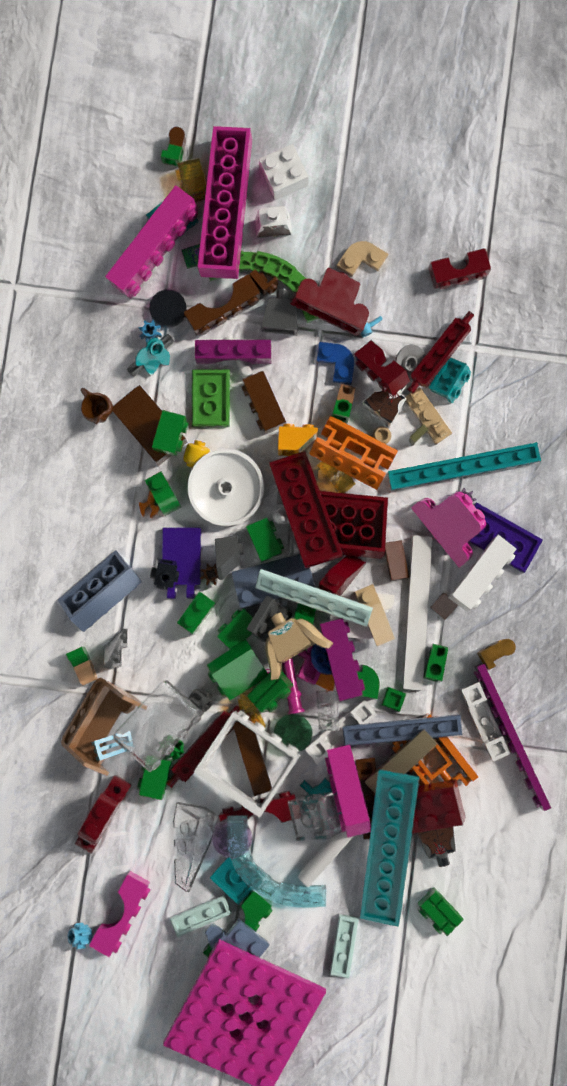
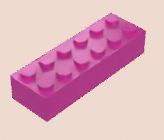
[105,185,199,299]

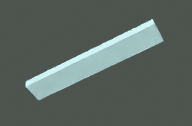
[255,569,373,627]

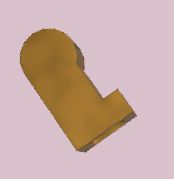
[477,639,516,670]

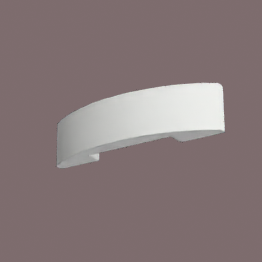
[461,682,511,762]
[305,700,377,764]

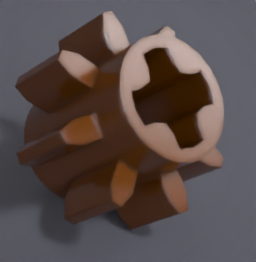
[200,563,219,586]

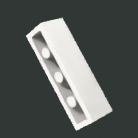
[448,535,516,612]

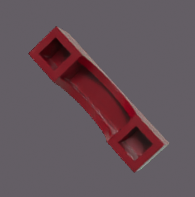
[218,791,301,839]

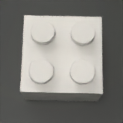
[259,144,309,200]

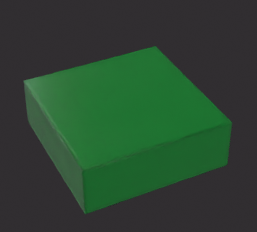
[381,687,406,712]

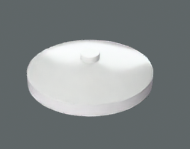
[187,449,264,526]

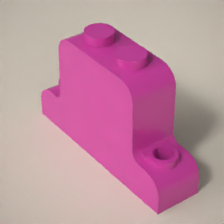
[411,491,486,568]

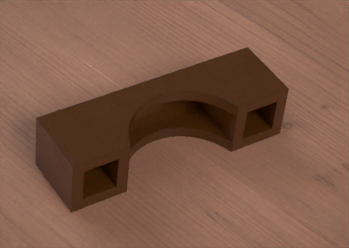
[184,274,261,336]

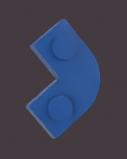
[317,342,354,385]

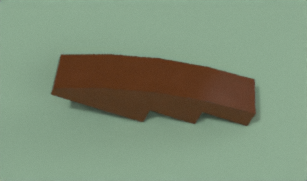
[233,712,272,796]

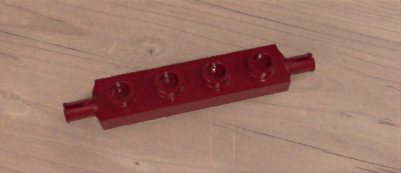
[407,311,474,394]
[166,704,242,788]

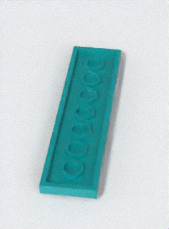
[360,769,419,927]

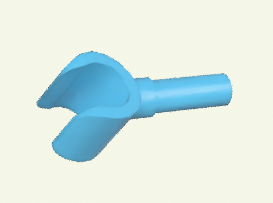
[361,316,383,337]

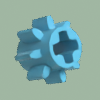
[68,923,93,949]

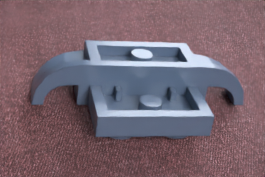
[205,919,270,958]

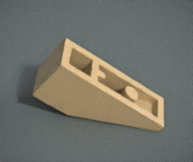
[354,584,395,646]

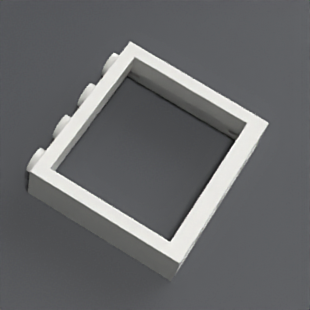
[194,711,301,818]

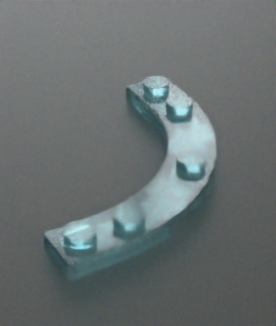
[227,816,326,907]

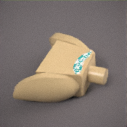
[265,612,333,680]

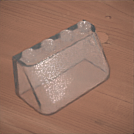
[113,680,204,772]

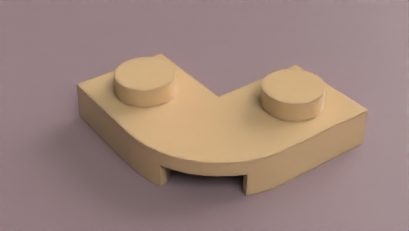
[337,241,388,277]

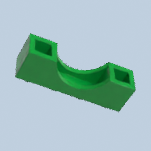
[203,887,273,958]

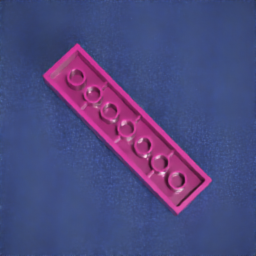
[198,126,252,279]

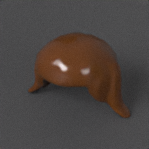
[81,387,113,424]

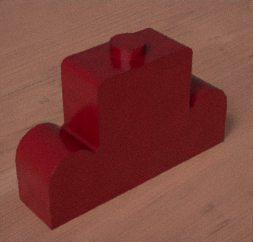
[290,268,369,336]

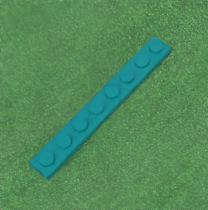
[387,442,541,491]

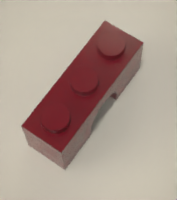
[429,248,491,290]
[354,340,410,396]

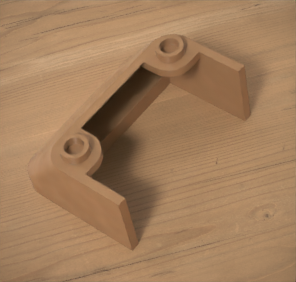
[61,678,147,776]

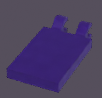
[162,528,201,599]

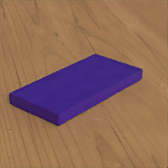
[468,502,543,573]

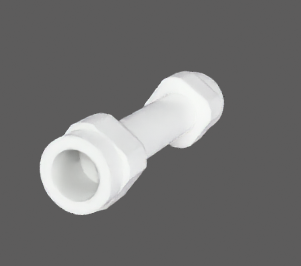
[222,335,253,379]

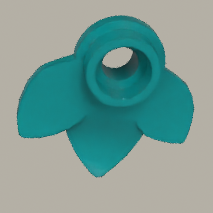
[135,338,170,375]

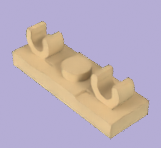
[406,387,452,445]

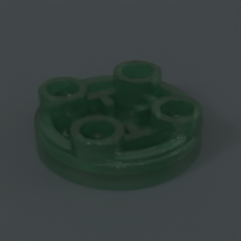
[274,714,312,752]

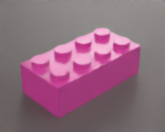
[325,745,371,838]

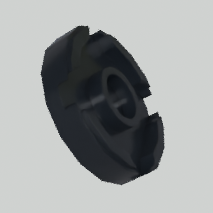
[149,289,187,327]

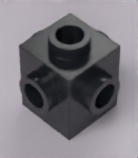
[150,558,179,590]

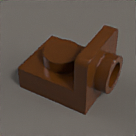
[249,269,278,296]

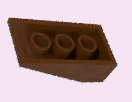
[113,385,187,466]

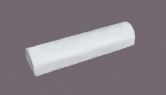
[298,827,354,887]

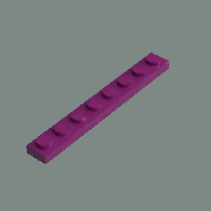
[474,663,551,811]

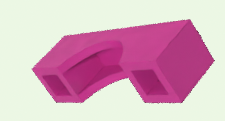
[89,871,151,958]

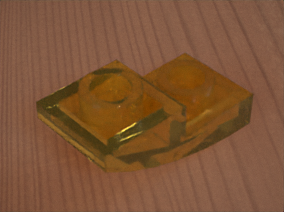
[237,693,266,727]

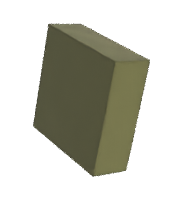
[409,425,428,445]

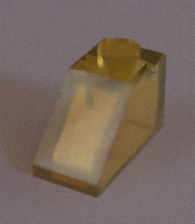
[316,461,356,493]

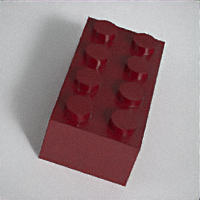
[412,779,466,834]

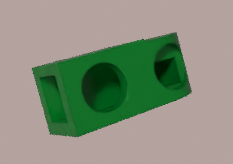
[423,643,448,683]

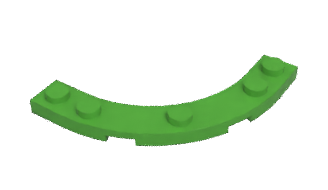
[209,251,319,323]

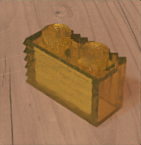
[175,158,207,202]

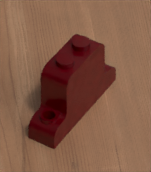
[75,775,132,854]

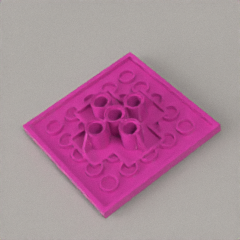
[163,939,326,1086]

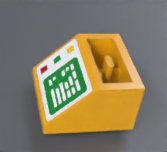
[278,424,318,456]

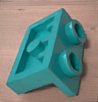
[429,357,471,403]

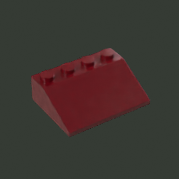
[320,491,388,559]

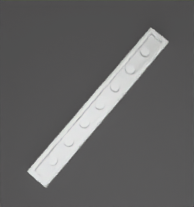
[403,535,432,690]

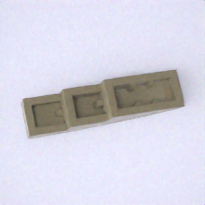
[364,729,438,793]

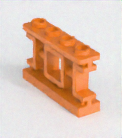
[309,415,398,490]
[392,713,479,786]

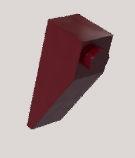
[319,556,366,596]

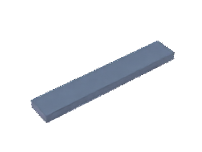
[342,714,462,746]

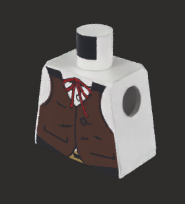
[255,206,292,238]
[362,385,407,428]

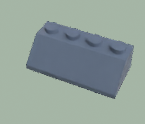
[58,550,142,632]
[232,554,315,609]

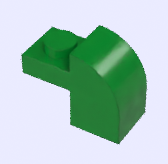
[145,471,182,516]
[357,664,380,699]

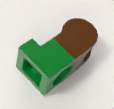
[161,127,186,167]

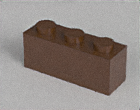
[241,371,286,434]

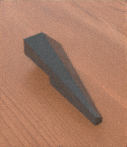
[104,629,128,668]

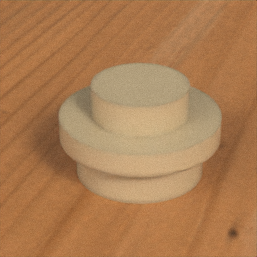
[372,426,391,444]

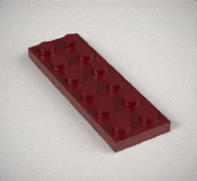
[269,451,343,569]

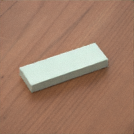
[170,894,232,937]
[329,914,359,979]

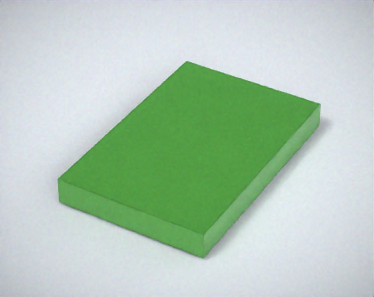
[192,369,230,427]

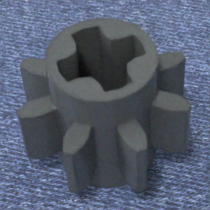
[189,688,213,713]

